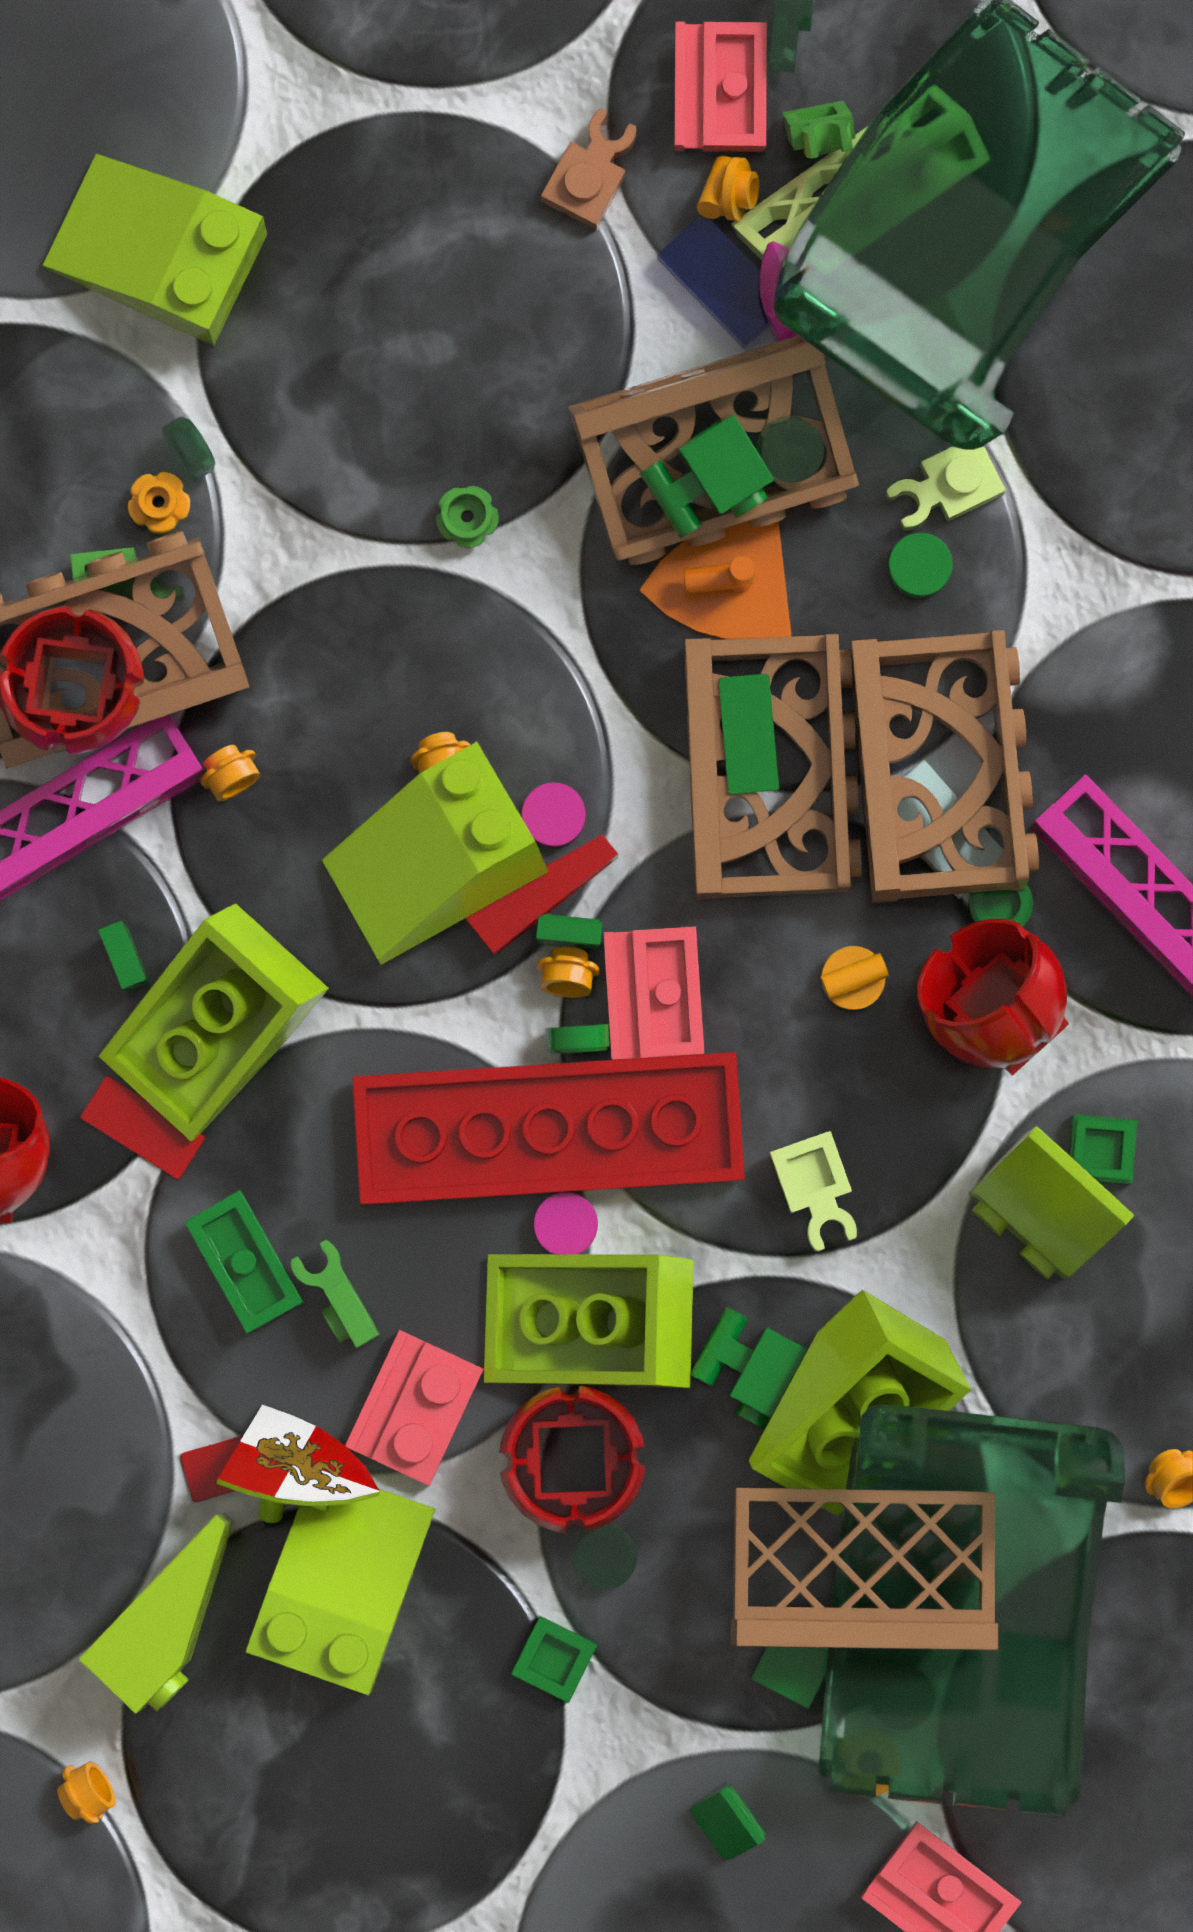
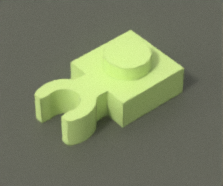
[885,434,1006,531]
[769,1131,857,1252]

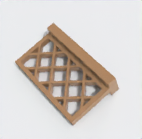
[730,1488,998,1650]

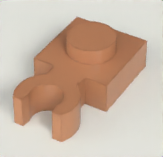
[541,108,636,231]

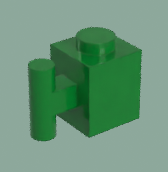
[639,414,775,538]
[690,1307,808,1430]

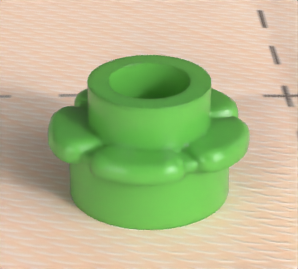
[436,486,499,548]

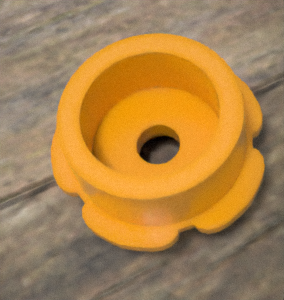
[127,472,190,534]
[410,732,470,774]
[200,745,261,801]
[536,947,599,998]
[1144,1449,1193,1509]
[57,1761,116,1824]

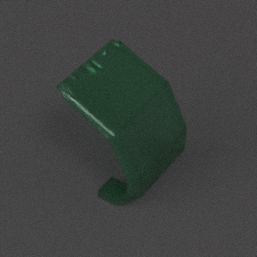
[774,0,1185,450]
[818,1404,1125,1818]

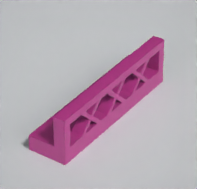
[0,715,205,902]
[1030,774,1193,998]

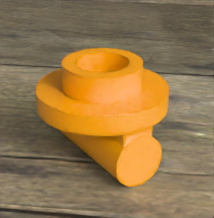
[697,156,759,221]
[820,946,889,1010]

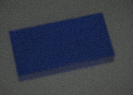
[657,215,769,349]

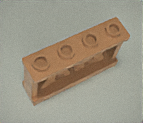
[568,332,859,565]
[0,531,249,769]
[850,630,1039,903]
[684,634,862,900]

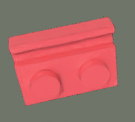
[674,22,767,152]
[603,927,704,1060]
[345,1330,484,1486]
[860,1820,1022,1932]

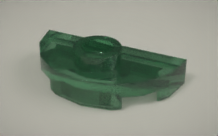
[769,0,814,73]

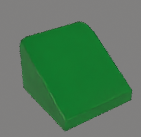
[690,1782,766,1860]

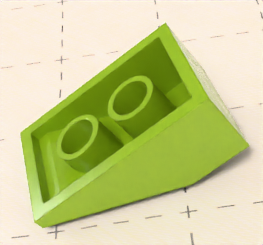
[42,154,267,346]
[322,742,548,965]
[98,903,329,1142]
[968,1126,1135,1280]
[484,1254,694,1388]
[749,1289,971,1516]
[246,1488,436,1696]
[79,1513,234,1714]

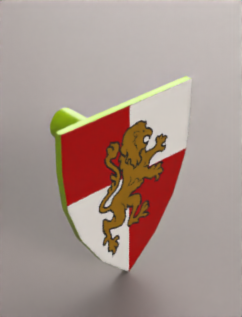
[216,1405,380,1523]

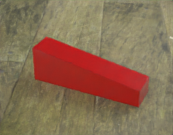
[464,834,618,957]

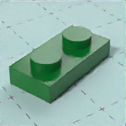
[184,1190,304,1334]

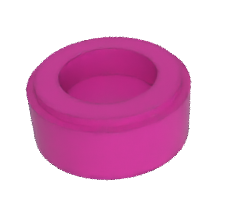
[522,783,586,848]
[534,1192,598,1254]

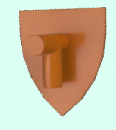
[639,521,792,640]

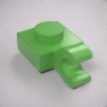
[291,1240,381,1349]

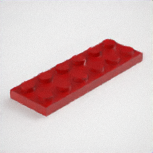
[352,1052,745,1206]

